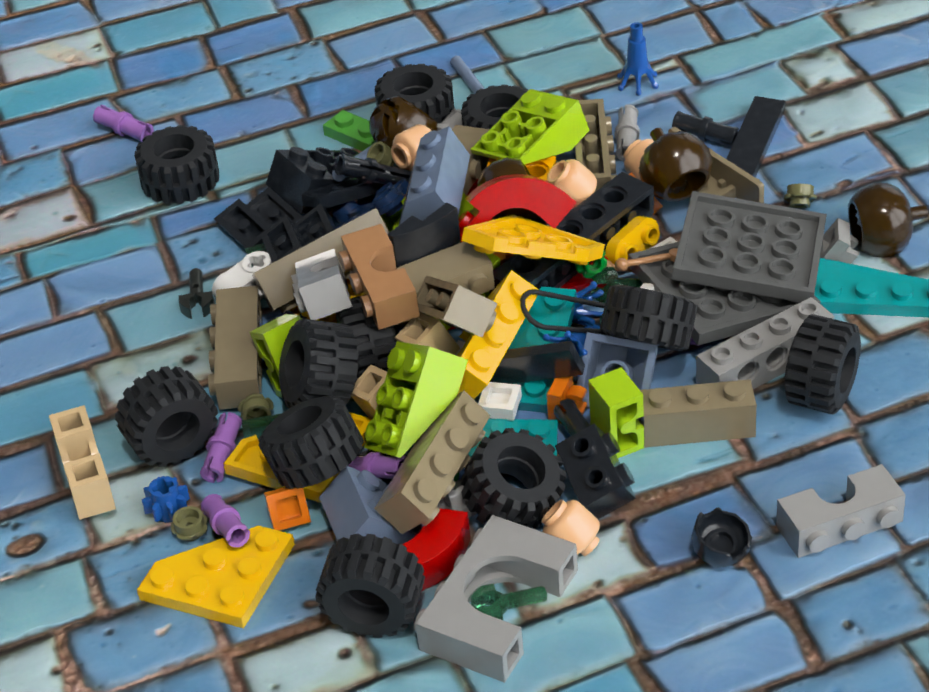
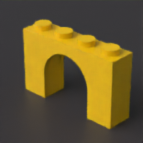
[456,270,539,399]

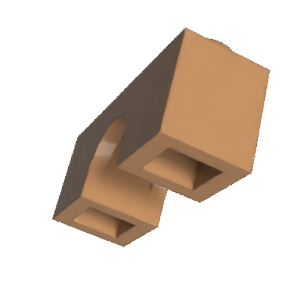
[338,223,420,330]

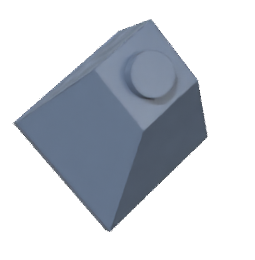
[577,332,659,407]

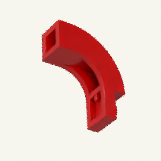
[459,174,577,242]
[402,508,471,591]

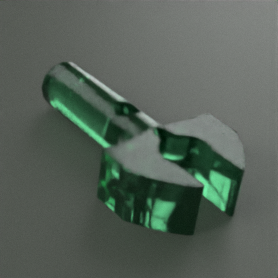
[590,267,643,303]
[471,583,548,620]

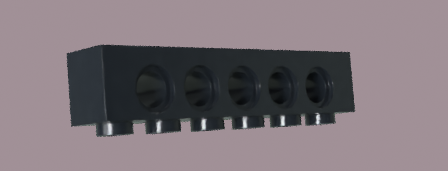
[489,172,654,294]

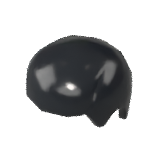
[691,507,752,567]

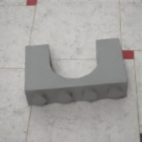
[414,515,578,683]

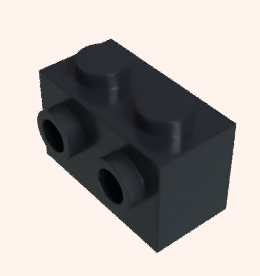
[555,423,636,520]

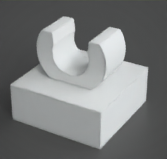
[478,382,522,421]

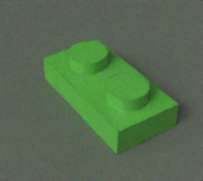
[323,110,375,151]

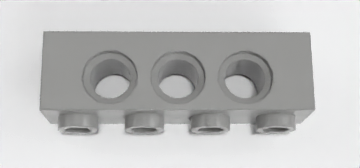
[696,297,834,389]

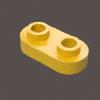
[605,216,660,264]

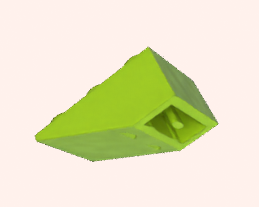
[470,89,590,165]
[364,341,468,458]

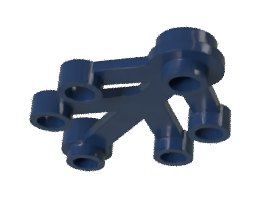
[331,178,408,228]

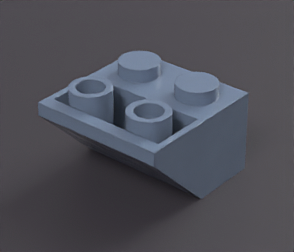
[319,465,422,544]

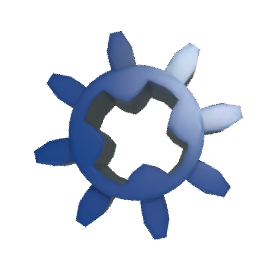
[142,476,190,523]

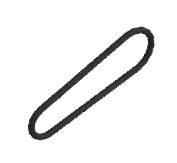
[520,289,606,335]

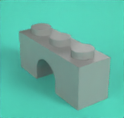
[291,249,353,320]
[776,464,906,558]

